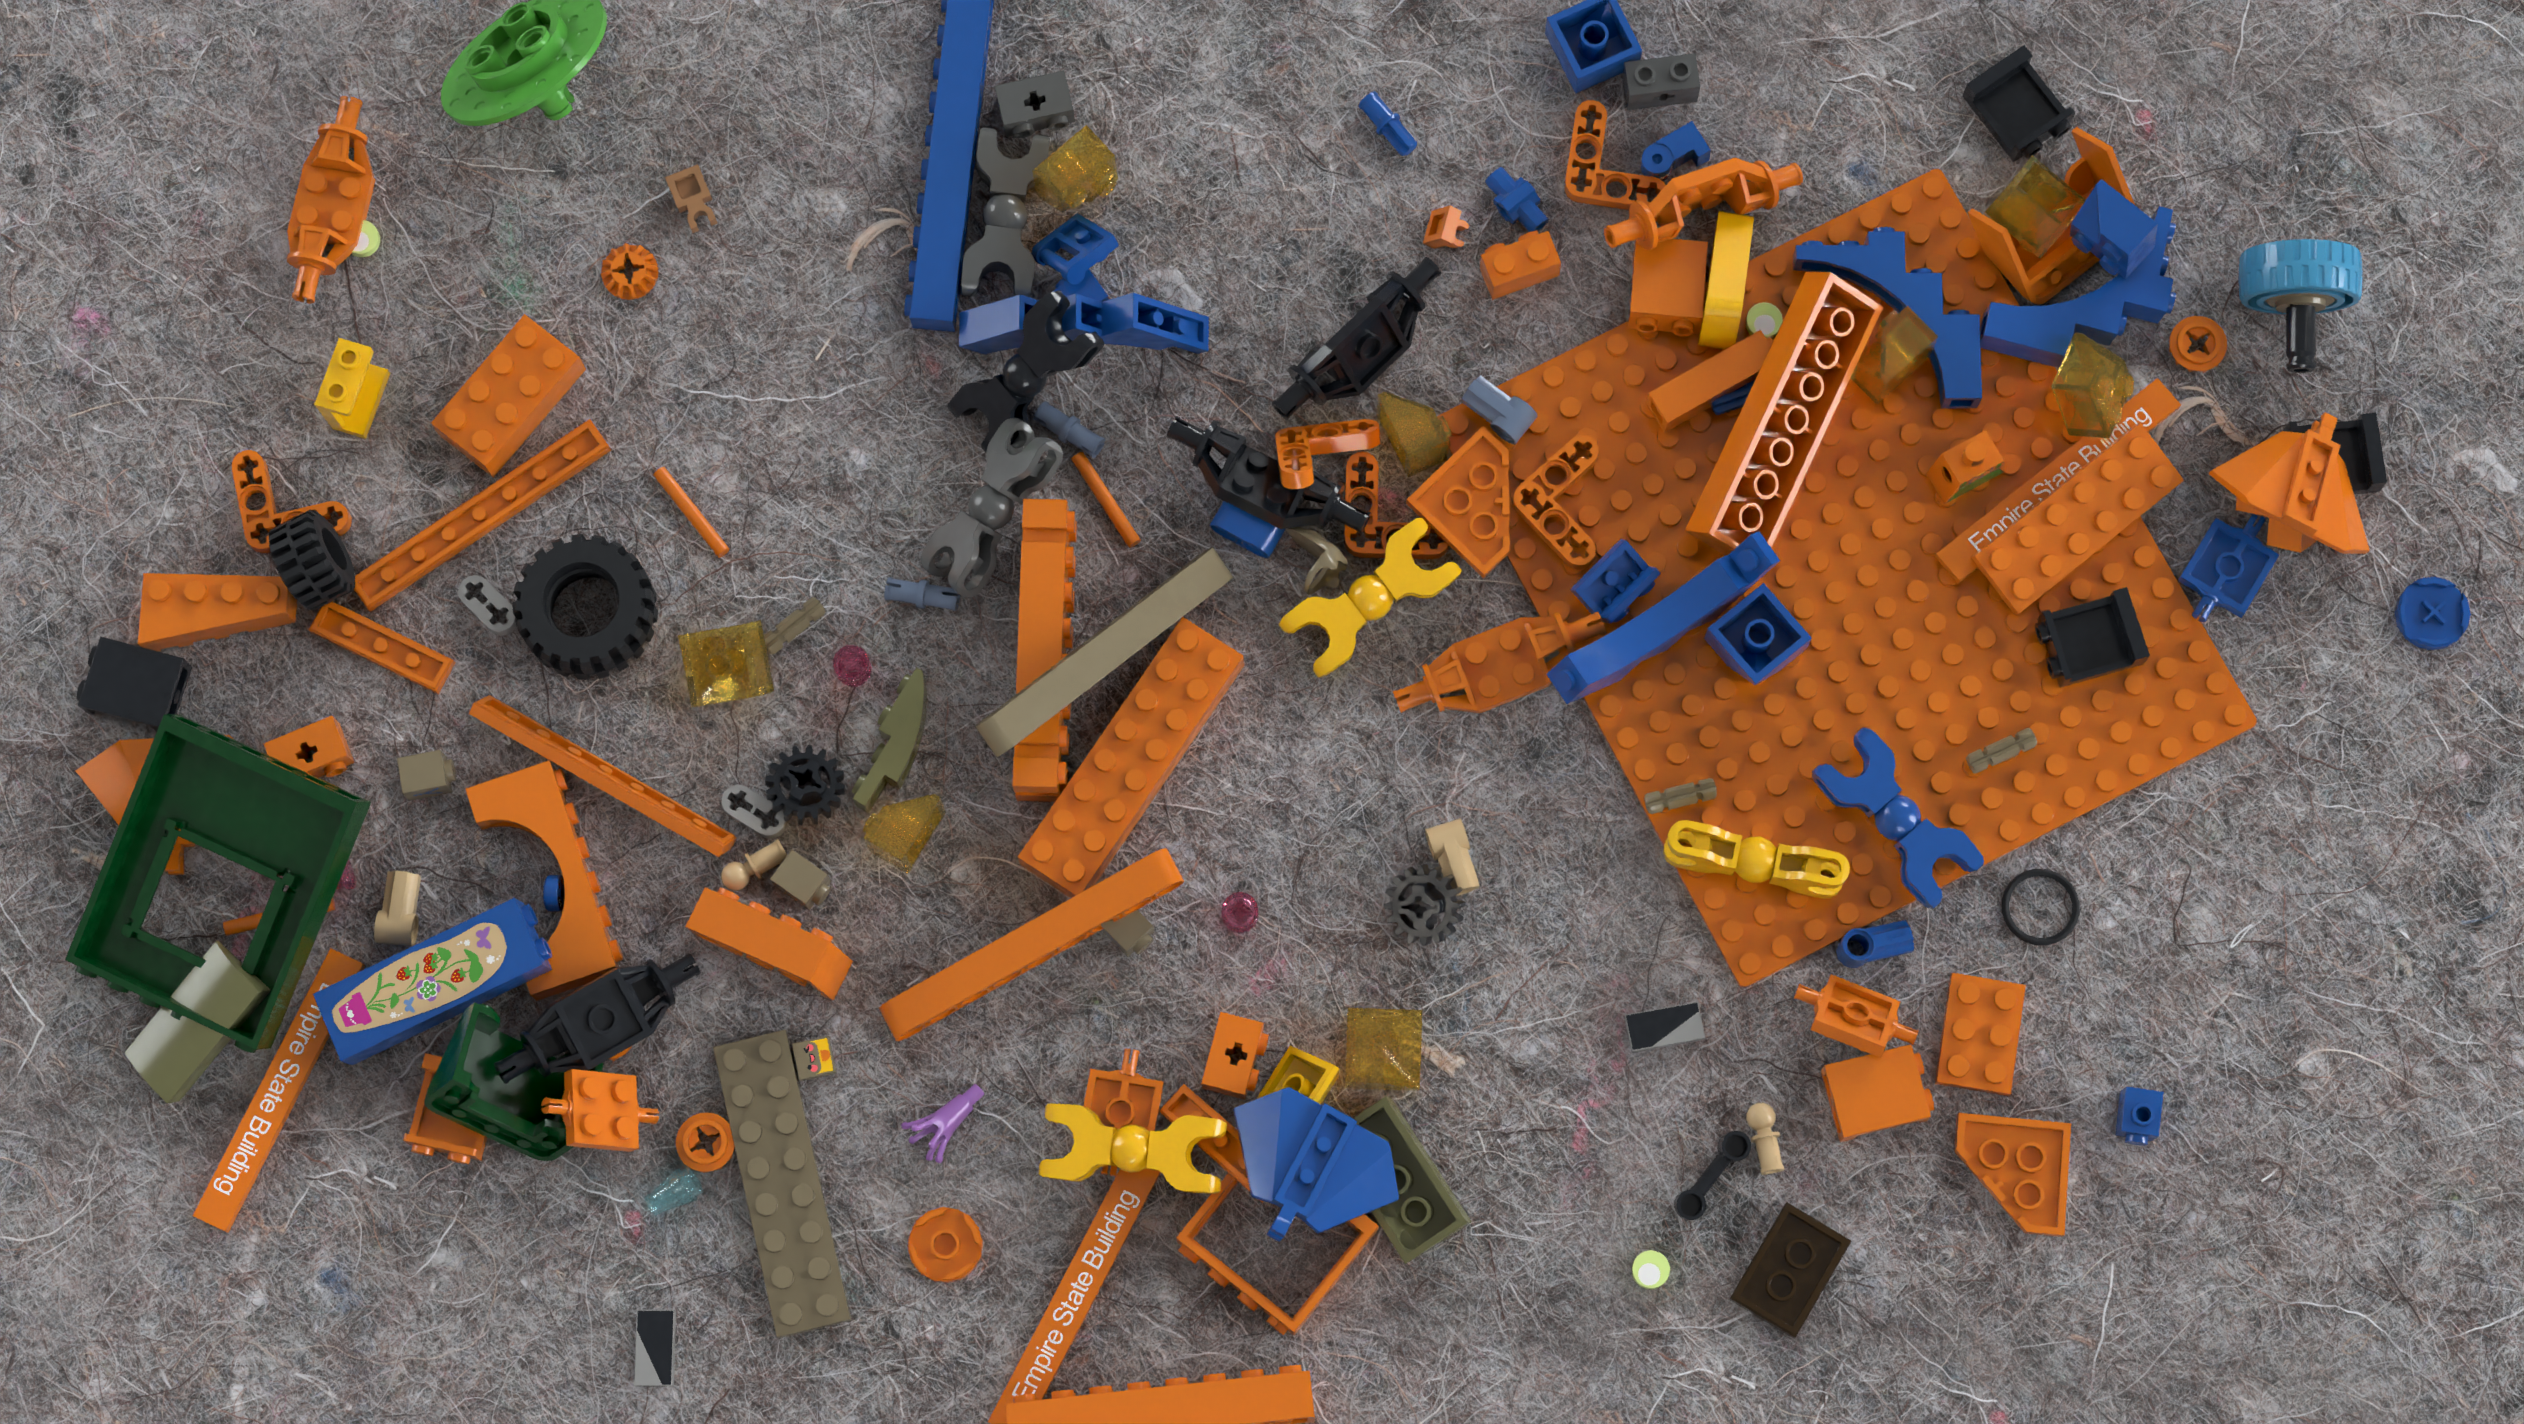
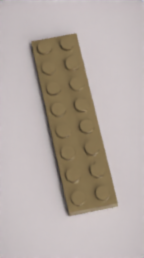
[713,1030,852,1339]

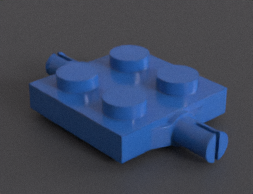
[2178,514,2279,622]

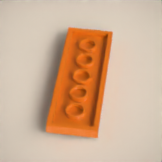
[1971,423,2184,615]

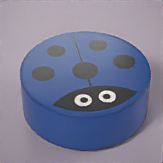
[543,875,565,912]

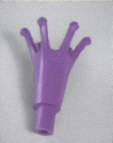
[901,1084,984,1163]

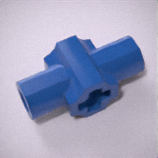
[1485,167,1549,232]

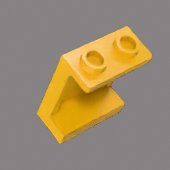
[314,338,390,439]

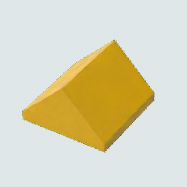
[1257,1045,1339,1104]

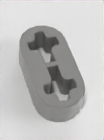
[458,575,517,636]
[722,785,787,839]

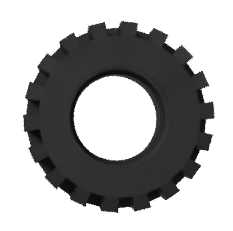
[269,510,355,611]

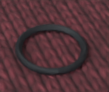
[2002,869,2080,946]

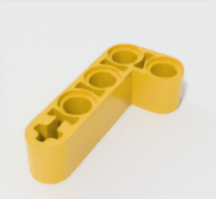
[1698,211,1754,349]

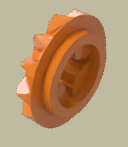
[601,243,659,300]
[2169,316,2227,373]
[676,1112,735,1173]

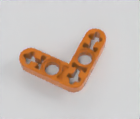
[1564,100,1666,210]
[1275,419,1381,489]
[1513,434,1599,570]
[232,450,352,553]
[1344,451,1449,559]

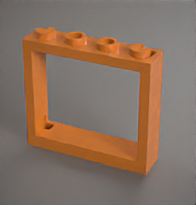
[1176,1173,1379,1336]

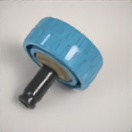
[2238,239,2363,373]

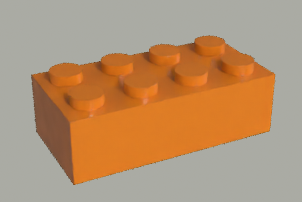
[431,314,586,478]

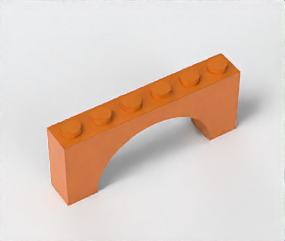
[465,760,623,1001]

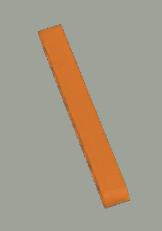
[879,848,1184,1041]

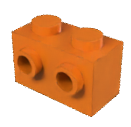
[1480,231,1561,300]

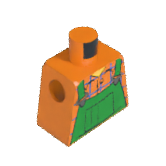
[1926,431,2005,504]

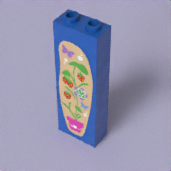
[313,898,552,1065]

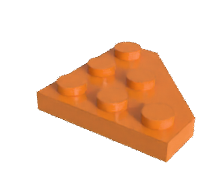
[1406,426,1510,579]
[1954,1113,2071,1237]

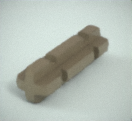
[760,597,825,654]
[1966,728,2037,773]
[1644,778,1717,814]

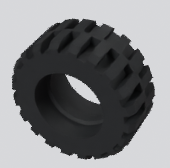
[512,534,658,680]

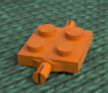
[1794,974,1919,1058]
[1083,1048,1164,1176]
[541,1069,659,1152]

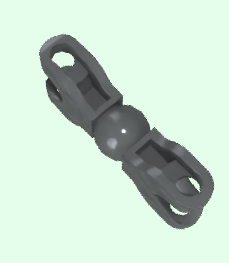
[961,127,1050,297]
[920,418,1063,597]

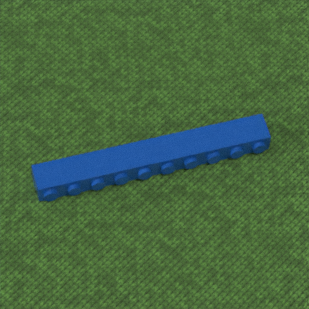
[904,0,994,332]

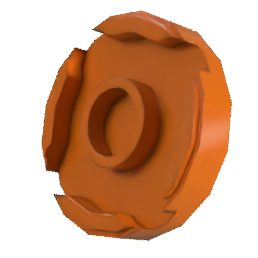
[908,1207,983,1283]

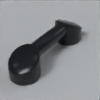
[1674,1131,1751,1220]

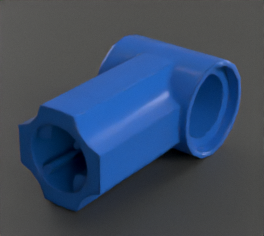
[1836,920,1914,968]

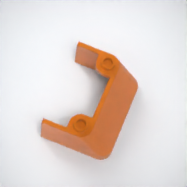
[1967,127,2135,305]

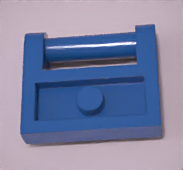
[1031,213,1119,285]

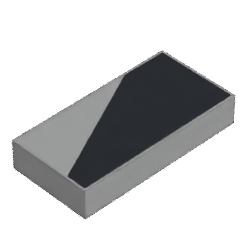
[1624,1002,1705,1053]
[634,1310,676,1387]

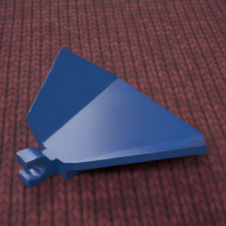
[1233,1087,1399,1242]

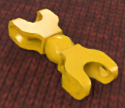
[1279,518,1462,678]
[1663,820,1850,899]
[1038,1103,1227,1194]

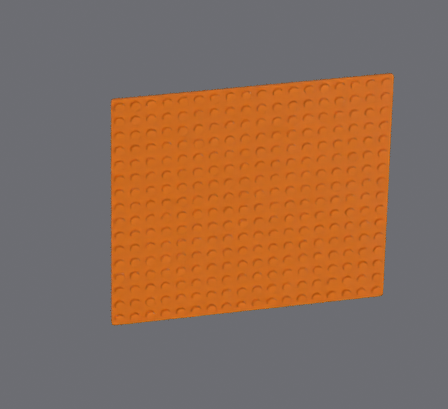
[1436,169,2257,987]

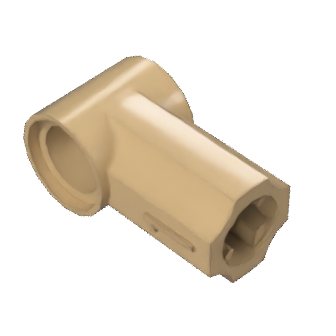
[1425,818,1480,896]
[374,871,421,946]

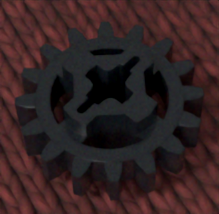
[765,745,845,826]
[1384,864,1466,946]

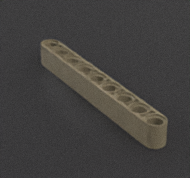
[975,547,1234,757]

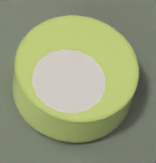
[352,220,380,257]
[1746,302,1783,339]
[1632,1250,1670,1289]

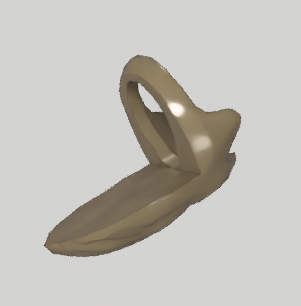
[1285,527,1348,595]

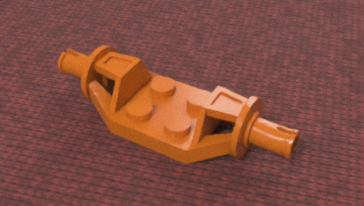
[287,96,375,304]
[1604,158,1803,251]
[1393,611,1606,713]

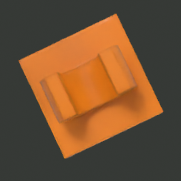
[1422,205,1469,249]

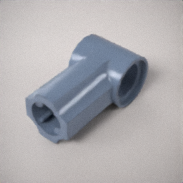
[1461,375,1538,445]

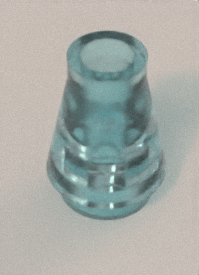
[644,1167,703,1216]

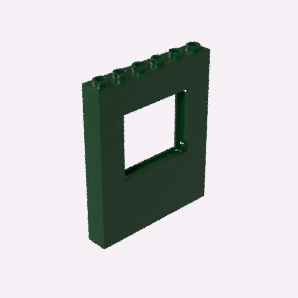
[65,714,371,1053]

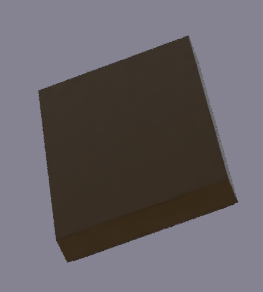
[1729,1202,1852,1339]

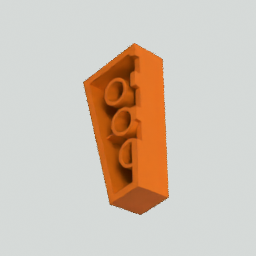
[138,573,297,652]
[685,887,853,1001]

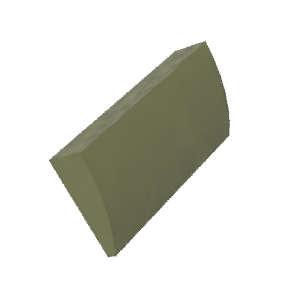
[125,941,271,1104]
[1353,1096,1472,1264]

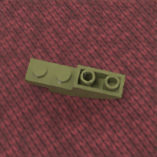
[852,667,927,813]

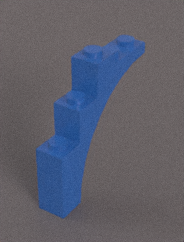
[1980,206,2176,368]
[1793,227,1982,408]

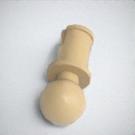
[721,839,787,891]
[1746,1102,1785,1175]

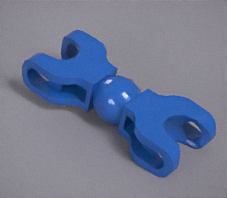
[1812,727,1984,909]

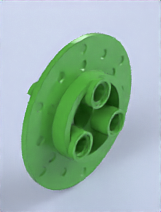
[441,0,607,126]

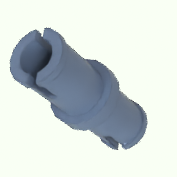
[1033,401,1106,458]
[884,577,961,611]

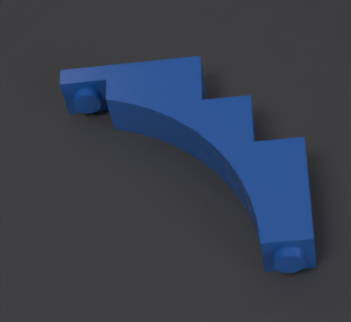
[959,293,1209,355]
[1546,531,1780,704]

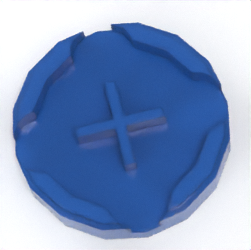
[2395,577,2471,650]

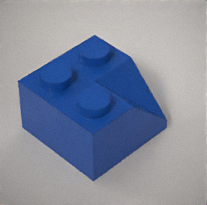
[1545,0,1642,94]
[2070,179,2158,280]
[1704,583,1812,685]

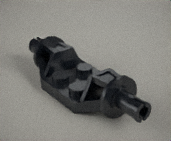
[1272,257,1441,420]
[1167,416,1371,533]
[494,953,700,1084]

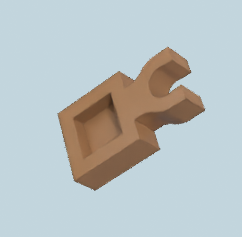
[665,164,718,233]

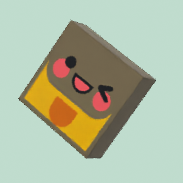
[792,1036,837,1081]

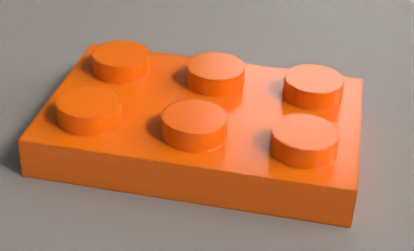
[1935,973,2026,1096]

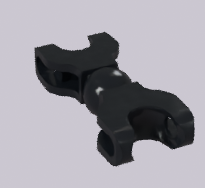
[947,290,1104,453]

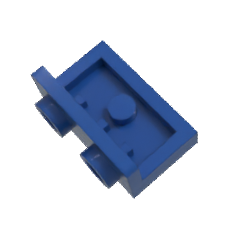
[1570,539,1660,624]

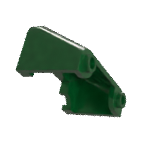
[424,1002,604,1161]

